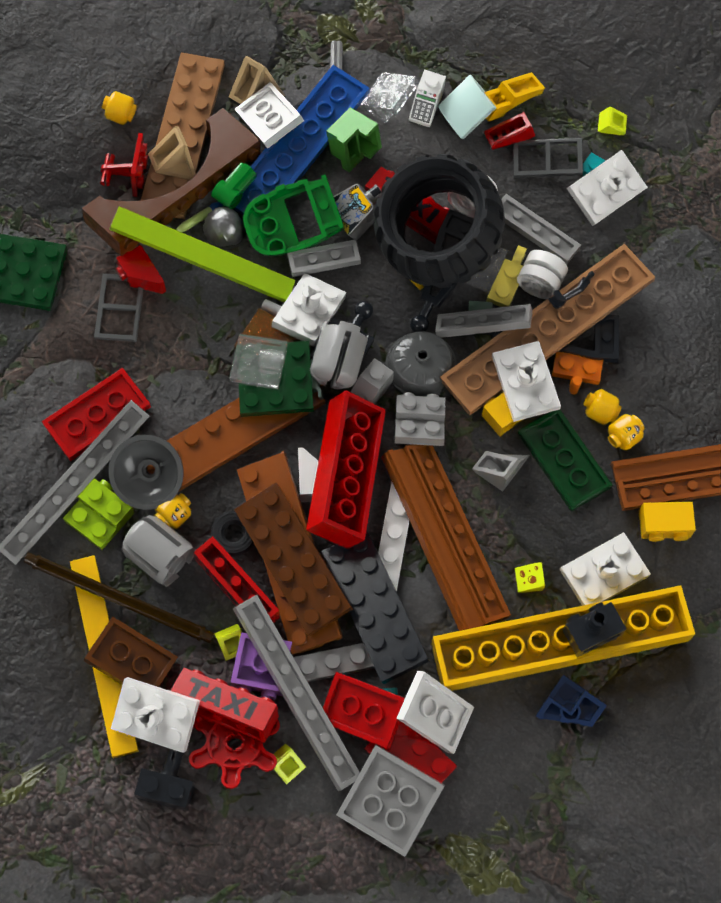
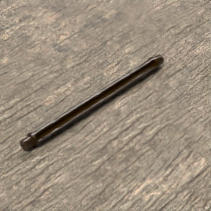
[24,552,215,643]

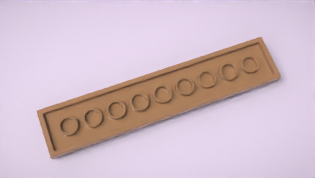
[440,244,655,415]

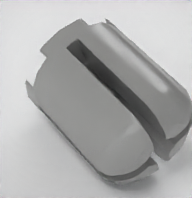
[310,320,369,389]
[122,515,196,587]

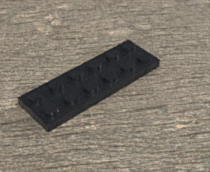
[322,530,430,684]

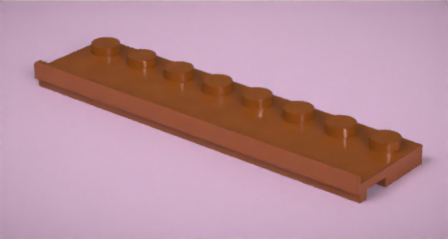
[147,392,326,491]
[382,444,511,631]
[610,444,721,511]
[237,451,343,656]

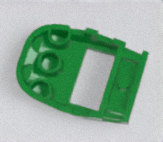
[243,175,345,256]

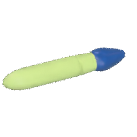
[176,202,224,233]

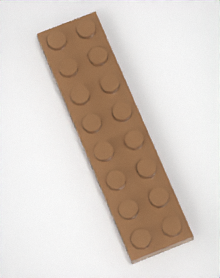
[141,52,225,219]

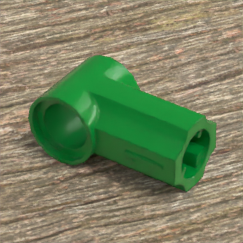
[211,163,257,209]

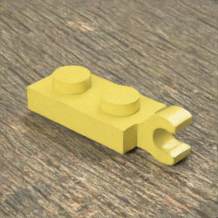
[487,245,527,307]

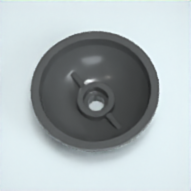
[385,331,457,397]
[109,435,184,510]

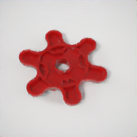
[189,715,280,789]

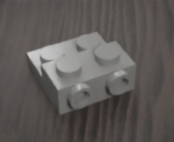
[395,392,445,446]

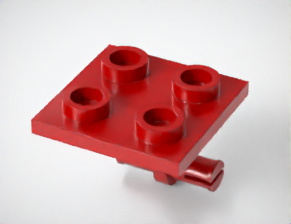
[100,133,148,197]

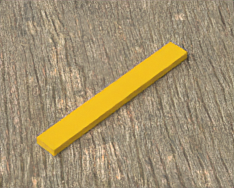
[70,555,139,758]

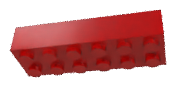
[306,390,386,549]

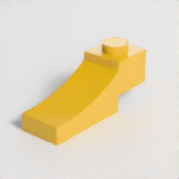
[484,72,545,122]

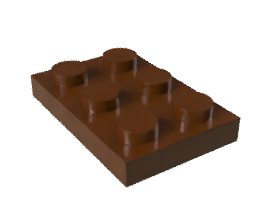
[84,616,178,687]

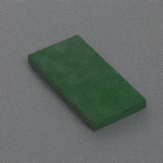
[518,410,613,512]

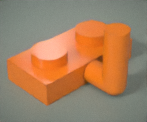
[552,351,603,394]

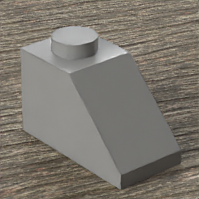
[351,358,394,404]

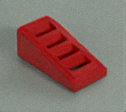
[483,112,535,150]

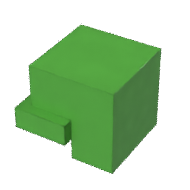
[326,107,382,172]

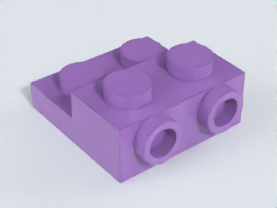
[231,632,292,699]

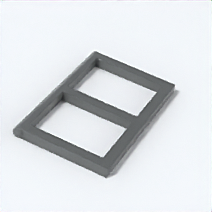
[513,138,583,178]
[94,274,144,342]

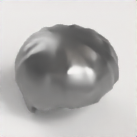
[203,207,245,247]

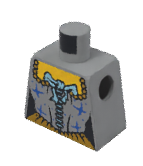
[334,184,382,241]

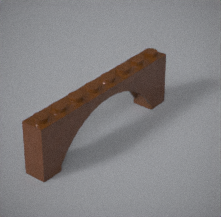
[82,108,261,256]

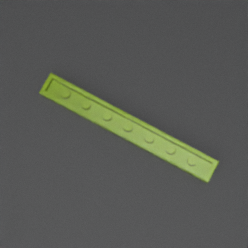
[109,206,296,303]

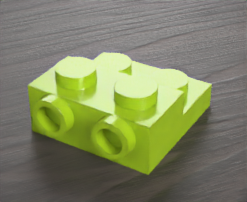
[63,478,134,550]

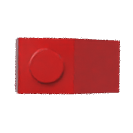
[116,245,166,294]

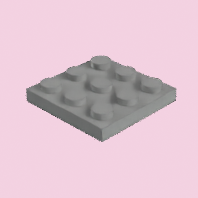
[336,745,445,857]

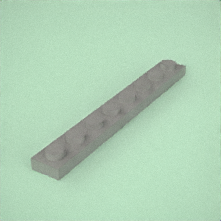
[0,400,150,565]
[233,595,360,791]

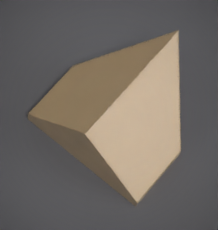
[229,56,285,104]
[148,126,196,180]

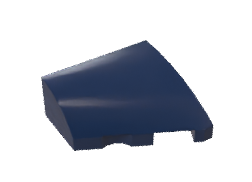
[536,674,607,727]

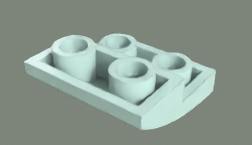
[438,75,497,139]

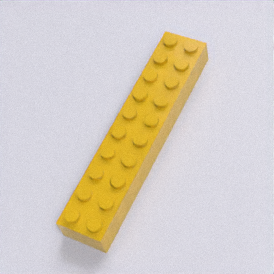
[431,585,695,691]

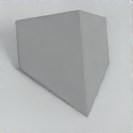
[472,451,530,492]

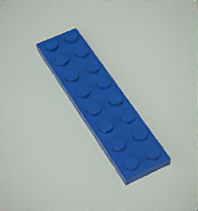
[234,65,370,215]

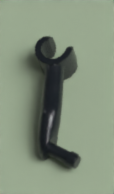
[548,271,594,309]

